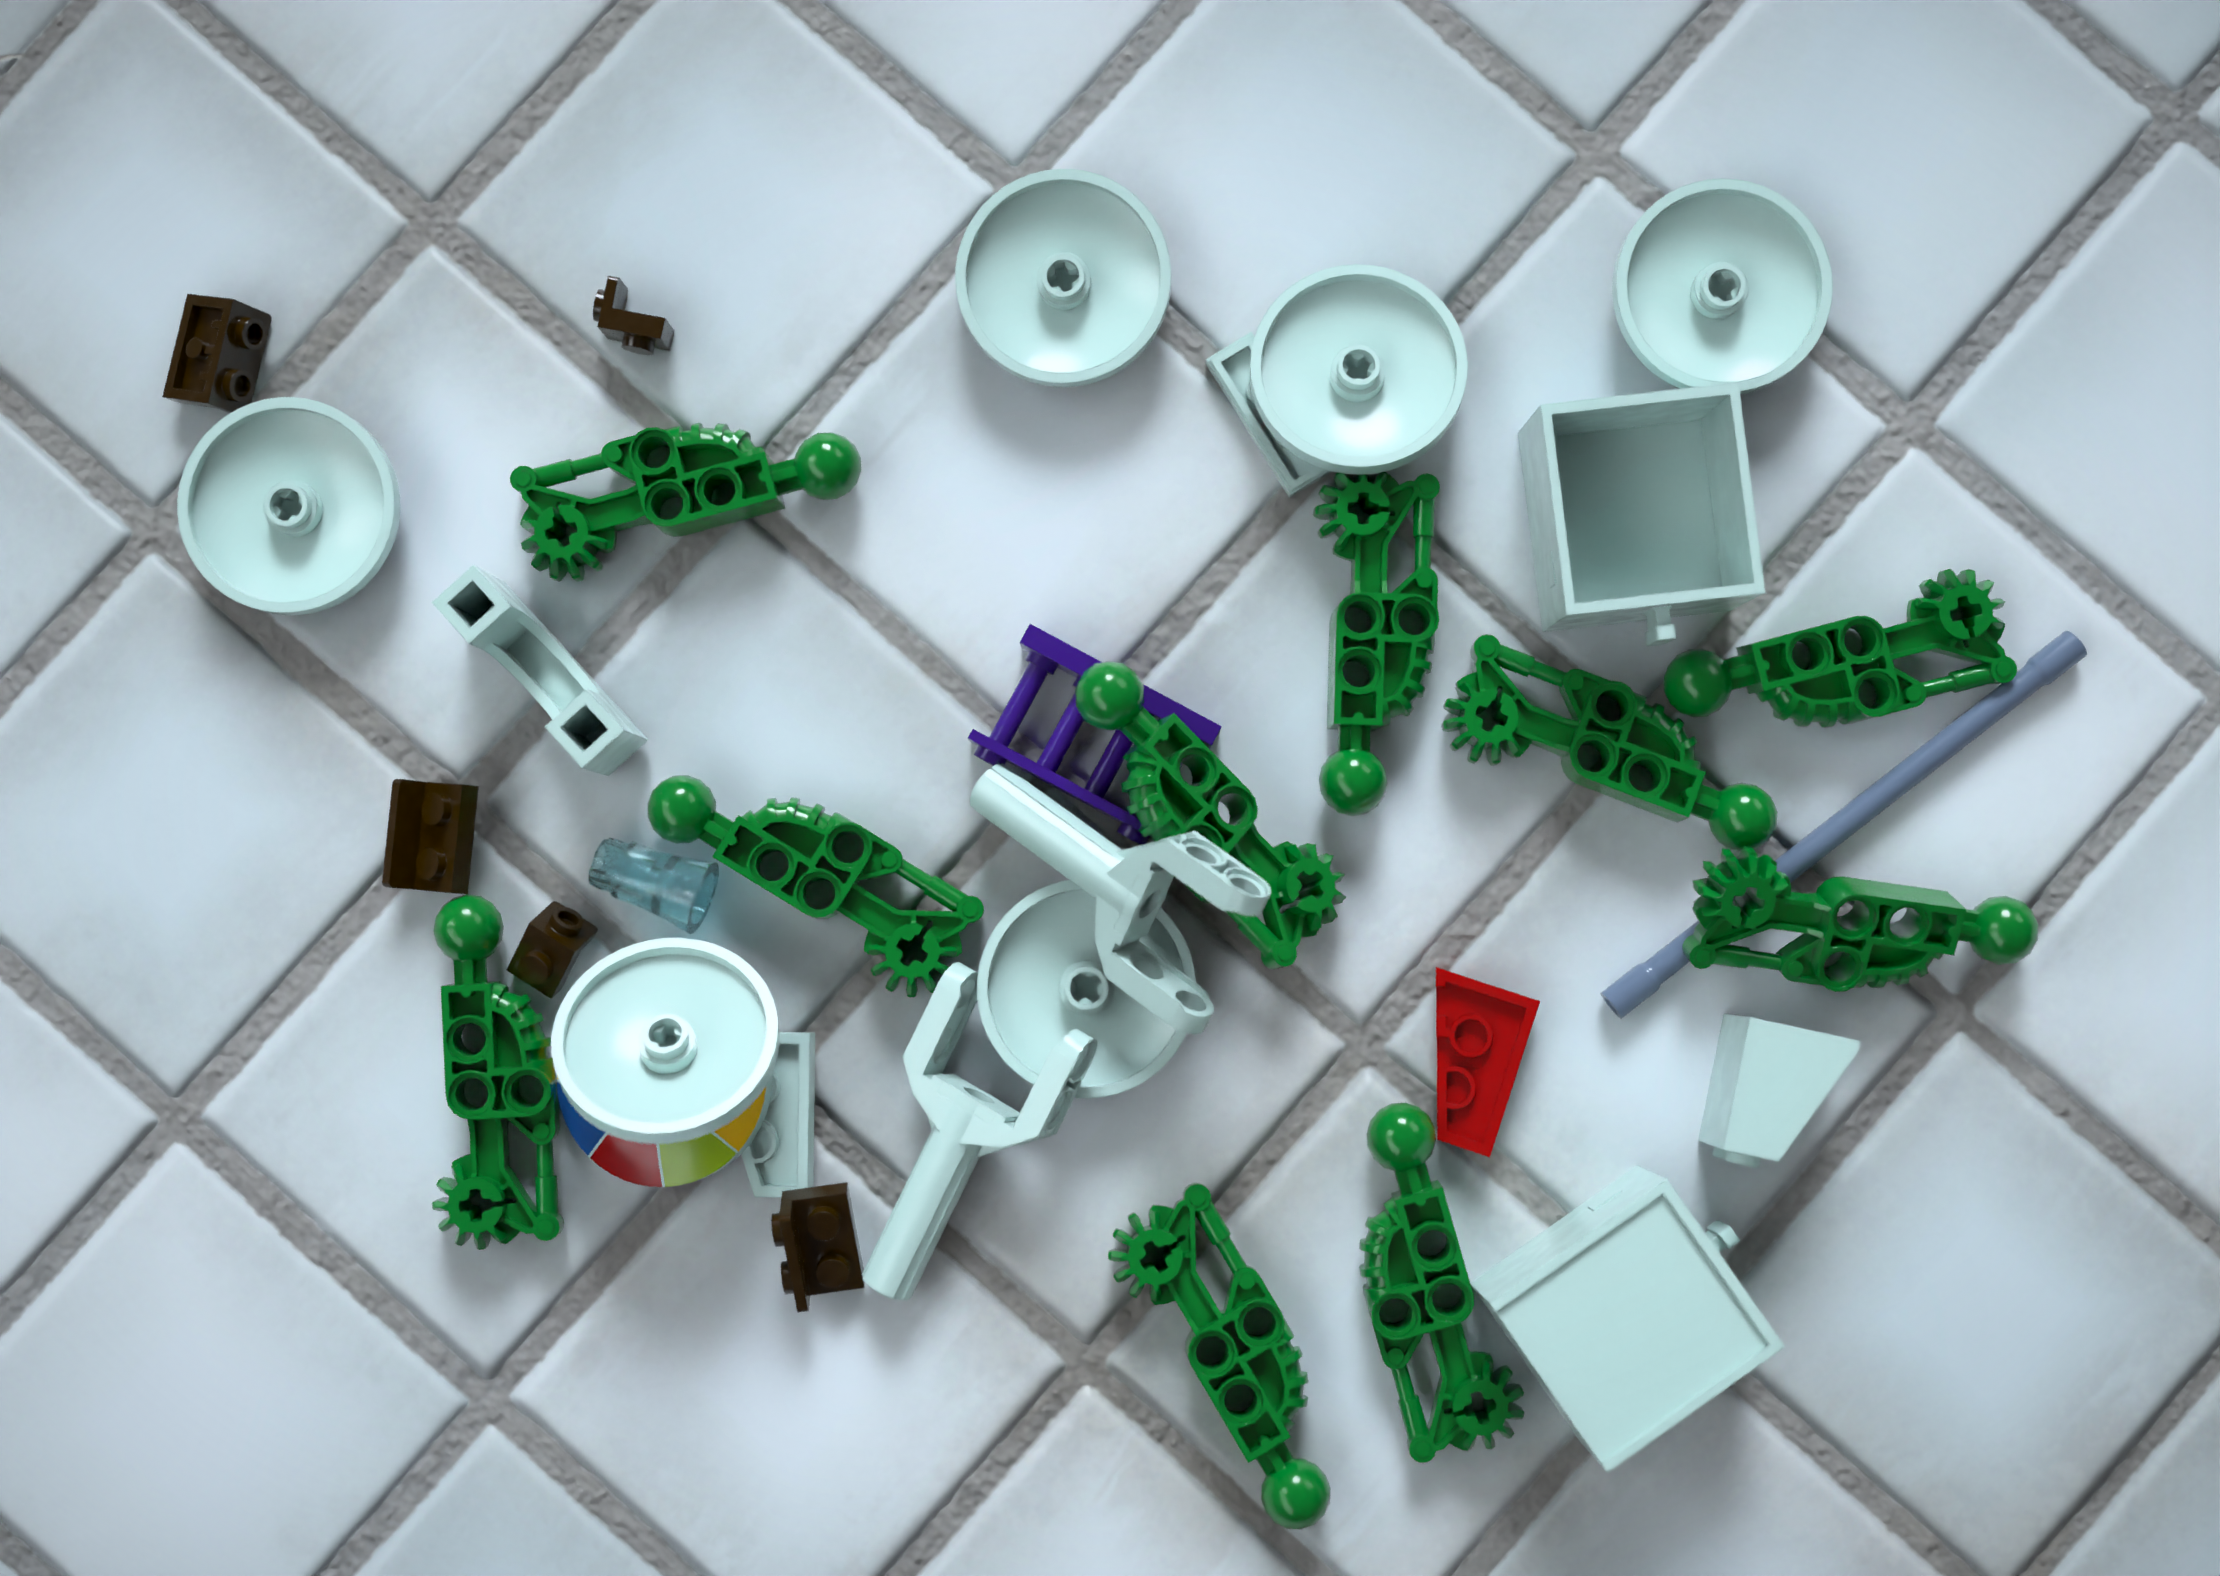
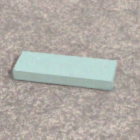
[1206,332,1333,498]

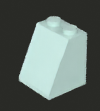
[1698,1014,1860,1168]

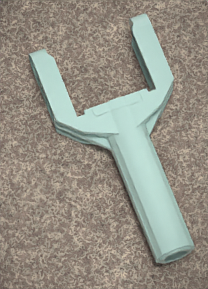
[970,764,1271,1034]
[862,962,1097,1300]

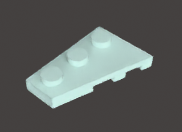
[742,1032,815,1198]

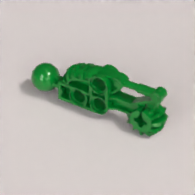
[510,423,861,582]
[1313,471,1440,816]
[1664,569,2017,728]
[1441,634,1778,851]
[1075,661,1346,970]
[647,775,984,997]
[1682,845,2038,992]
[432,894,564,1250]
[1359,1103,1524,1463]
[1108,1183,1331,1530]

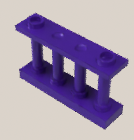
[968,624,1222,845]

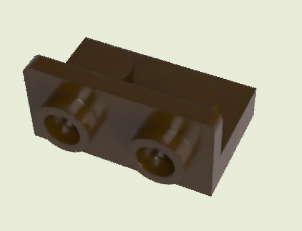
[162,294,272,413]
[382,779,479,894]
[771,1182,865,1312]

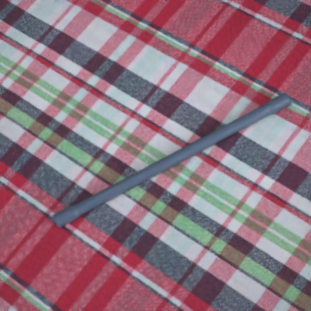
[1600,631,2087,1019]

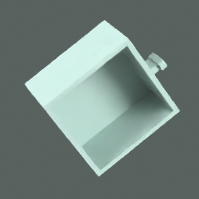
[1518,382,1765,646]
[1470,1165,1785,1472]

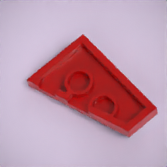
[1436,967,1540,1158]

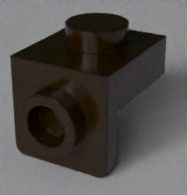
[593,276,674,355]
[506,901,598,999]

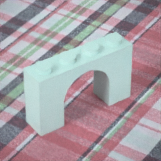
[431,565,648,776]

